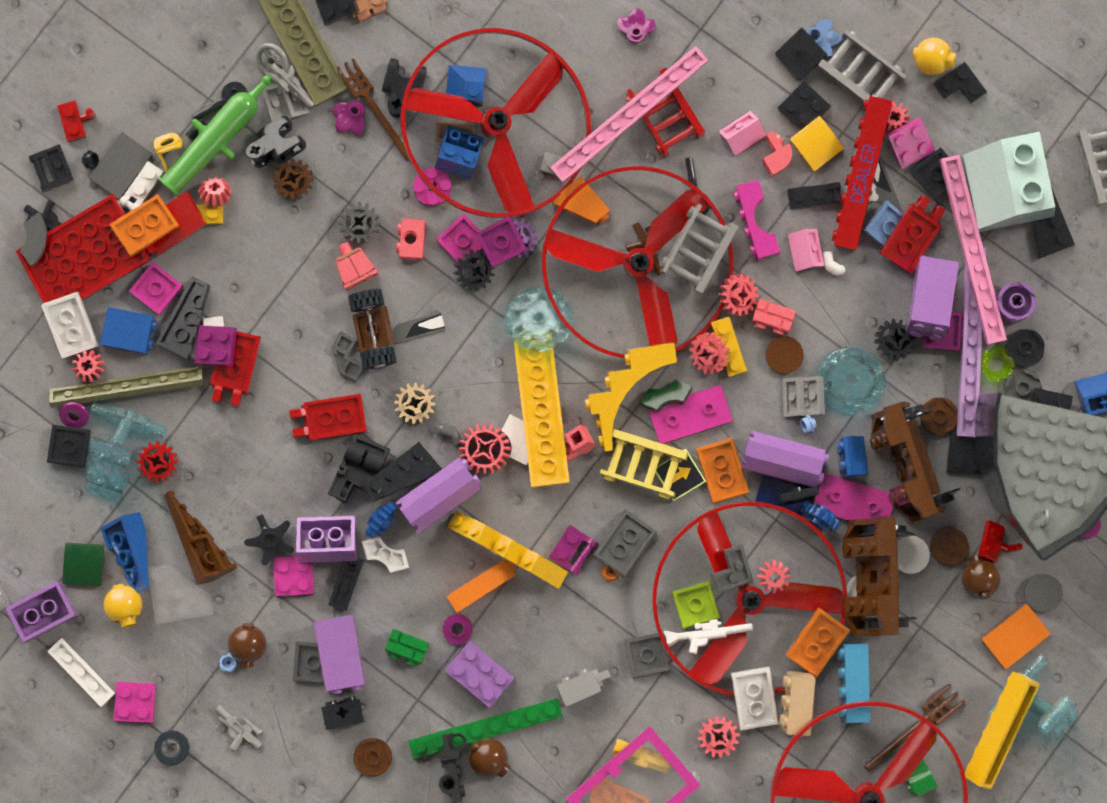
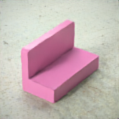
[719,111,766,155]
[788,229,825,271]

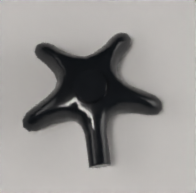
[244,514,294,566]

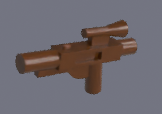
[626,222,662,276]

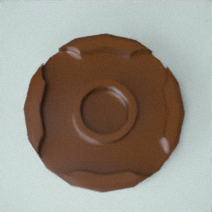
[765,336,804,374]
[920,397,958,436]
[930,527,969,565]
[353,738,392,777]

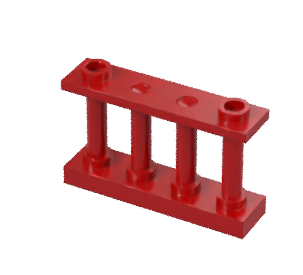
[625,68,705,158]

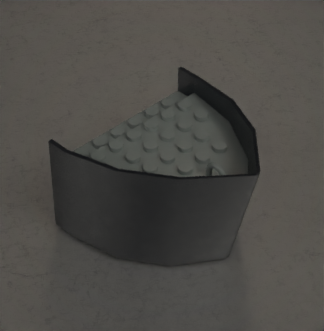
[974,388,1107,561]

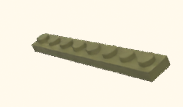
[49,366,203,408]

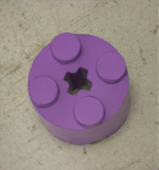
[996,282,1036,323]

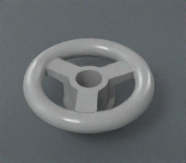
[256,43,288,77]

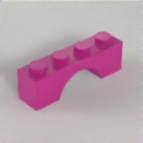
[733,180,780,261]

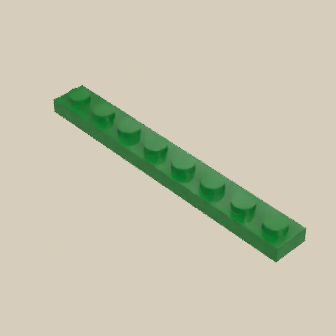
[408,698,563,759]

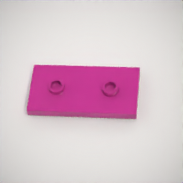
[648,385,733,444]
[813,473,894,526]

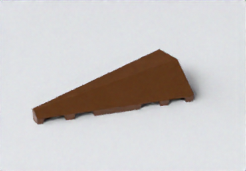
[164,491,237,585]

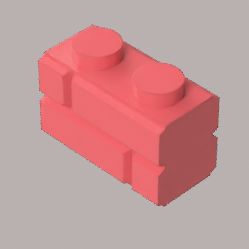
[752,299,796,336]

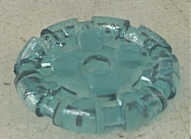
[504,286,573,351]
[817,345,886,414]

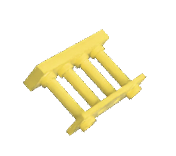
[600,429,688,499]

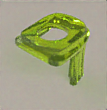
[981,346,1015,382]

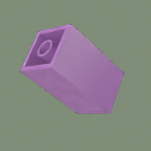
[906,256,959,340]
[314,615,366,695]

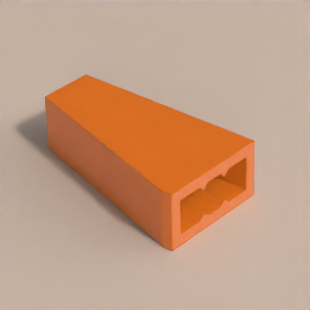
[446,559,517,614]

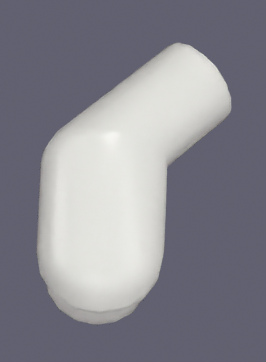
[823,251,845,276]

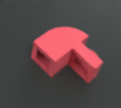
[762,131,792,178]
[565,425,595,463]

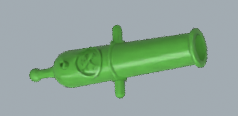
[158,75,273,197]

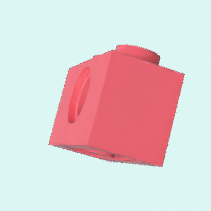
[396,219,426,261]

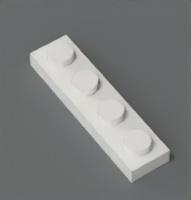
[47,638,116,707]

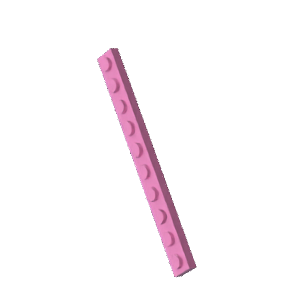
[550,46,708,183]
[939,155,1007,345]

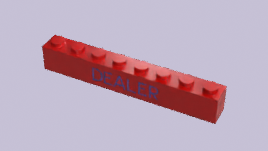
[831,96,892,251]

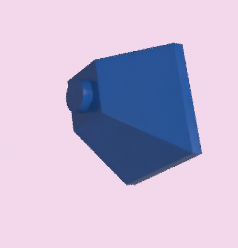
[446,65,487,106]

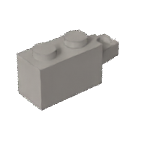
[557,668,611,707]

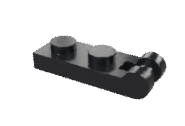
[787,182,842,209]
[328,558,365,611]

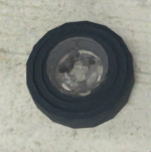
[154,730,189,765]

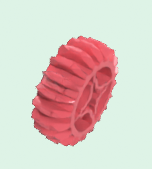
[459,423,511,475]

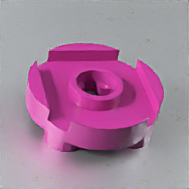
[413,167,451,206]

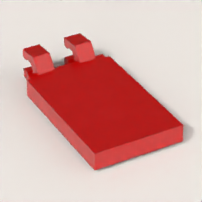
[145,192,207,257]
[879,195,946,274]
[210,331,262,407]
[289,394,367,441]

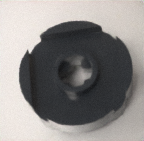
[1005,329,1045,368]

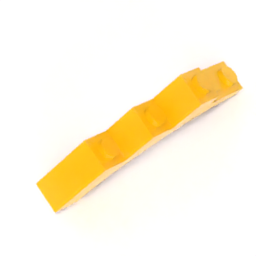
[585,343,677,451]
[447,511,568,589]

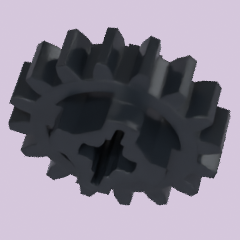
[453,249,495,291]
[874,319,916,361]

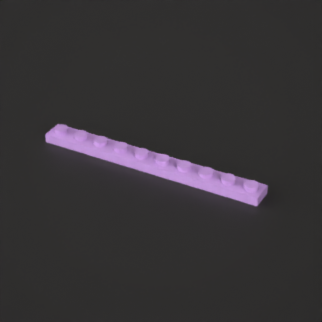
[957,247,986,438]

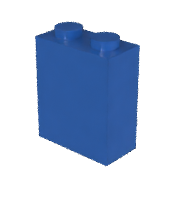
[100,307,157,355]

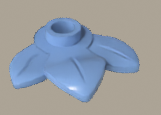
[807,19,843,57]

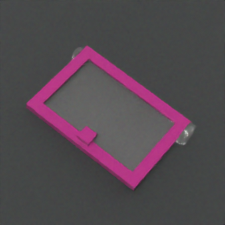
[566,726,701,803]

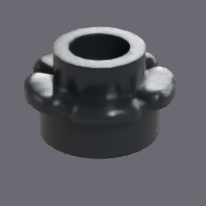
[82,150,99,169]

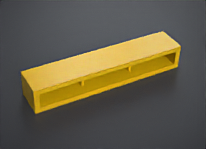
[965,672,1040,789]

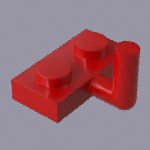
[57,100,96,143]
[978,520,1023,564]

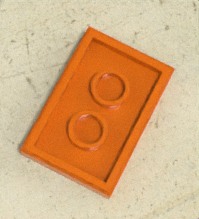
[109,194,179,257]
[696,438,750,504]
[981,603,1051,670]
[785,607,851,677]

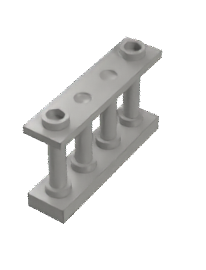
[817,30,906,105]
[1076,129,1107,207]
[659,204,739,294]

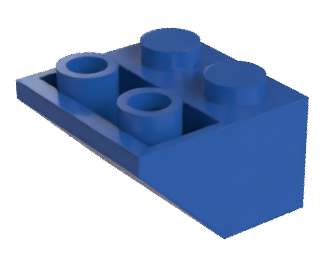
[434,126,484,180]
[1074,373,1107,416]
[836,436,868,478]

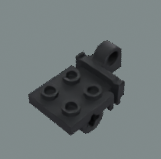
[328,434,390,503]
[439,733,467,803]

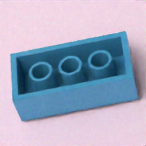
[838,644,870,723]

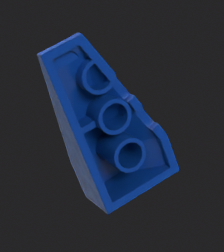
[101,512,149,593]

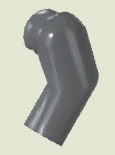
[436,424,462,446]

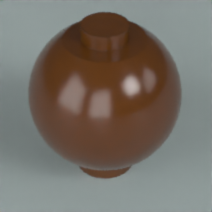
[962,555,1001,600]
[228,623,267,668]
[469,738,510,778]

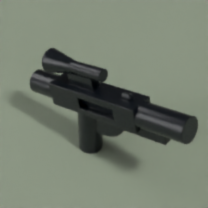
[23,200,62,229]

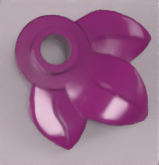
[617,8,655,44]
[332,101,366,137]

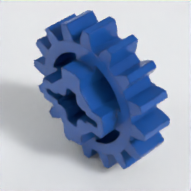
[365,501,398,539]
[800,502,841,532]

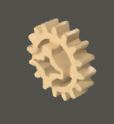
[394,382,436,425]

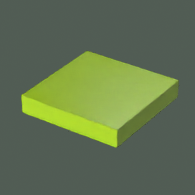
[672,581,720,629]

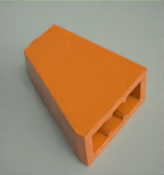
[551,176,610,226]

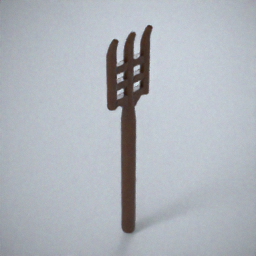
[337,58,410,161]
[865,684,965,771]

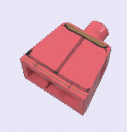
[336,242,379,291]

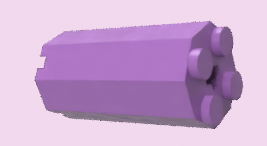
[740,430,829,488]
[396,458,482,535]

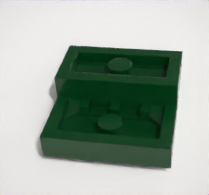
[63,542,104,586]

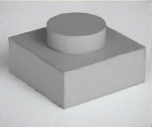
[540,152,562,176]

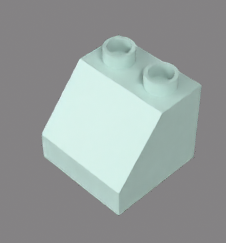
[963,132,1055,232]

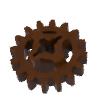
[272,159,314,201]

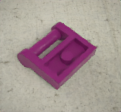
[549,525,599,576]

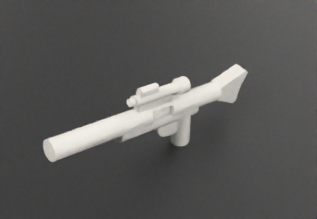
[664,619,753,655]

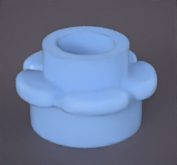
[800,415,816,433]
[219,653,238,672]

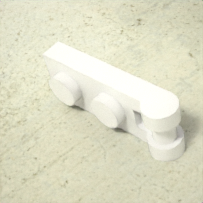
[119,161,165,212]

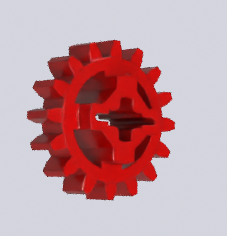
[136,441,179,483]

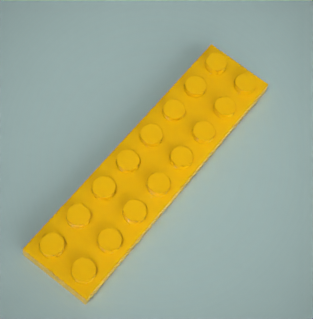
[513,332,570,488]

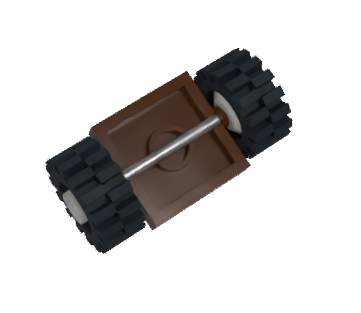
[348,289,397,370]

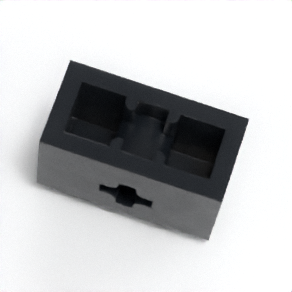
[321,696,365,730]

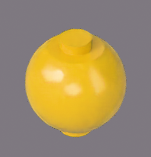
[912,38,956,76]
[103,584,143,629]

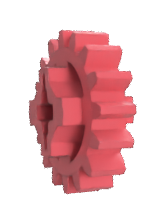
[718,274,759,316]
[689,332,730,374]
[697,715,740,758]

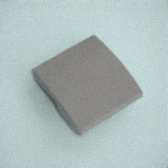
[262,77,309,123]
[783,376,825,417]

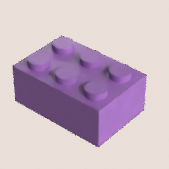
[296,516,357,563]
[6,581,79,643]
[445,641,514,708]

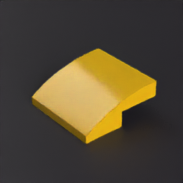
[790,116,844,171]

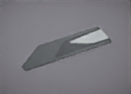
[873,156,903,212]
[385,312,445,347]

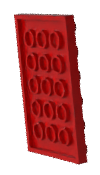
[15,194,151,303]

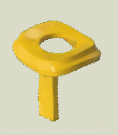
[154,133,182,173]

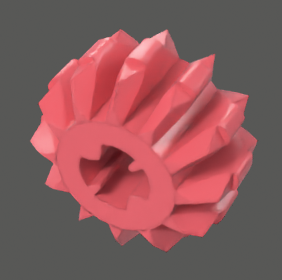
[885,102,911,133]
[199,176,231,209]
[72,350,105,383]
[757,560,790,593]

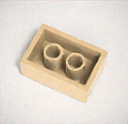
[779,671,815,736]

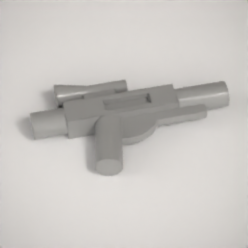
[269,63,314,109]
[214,705,262,751]

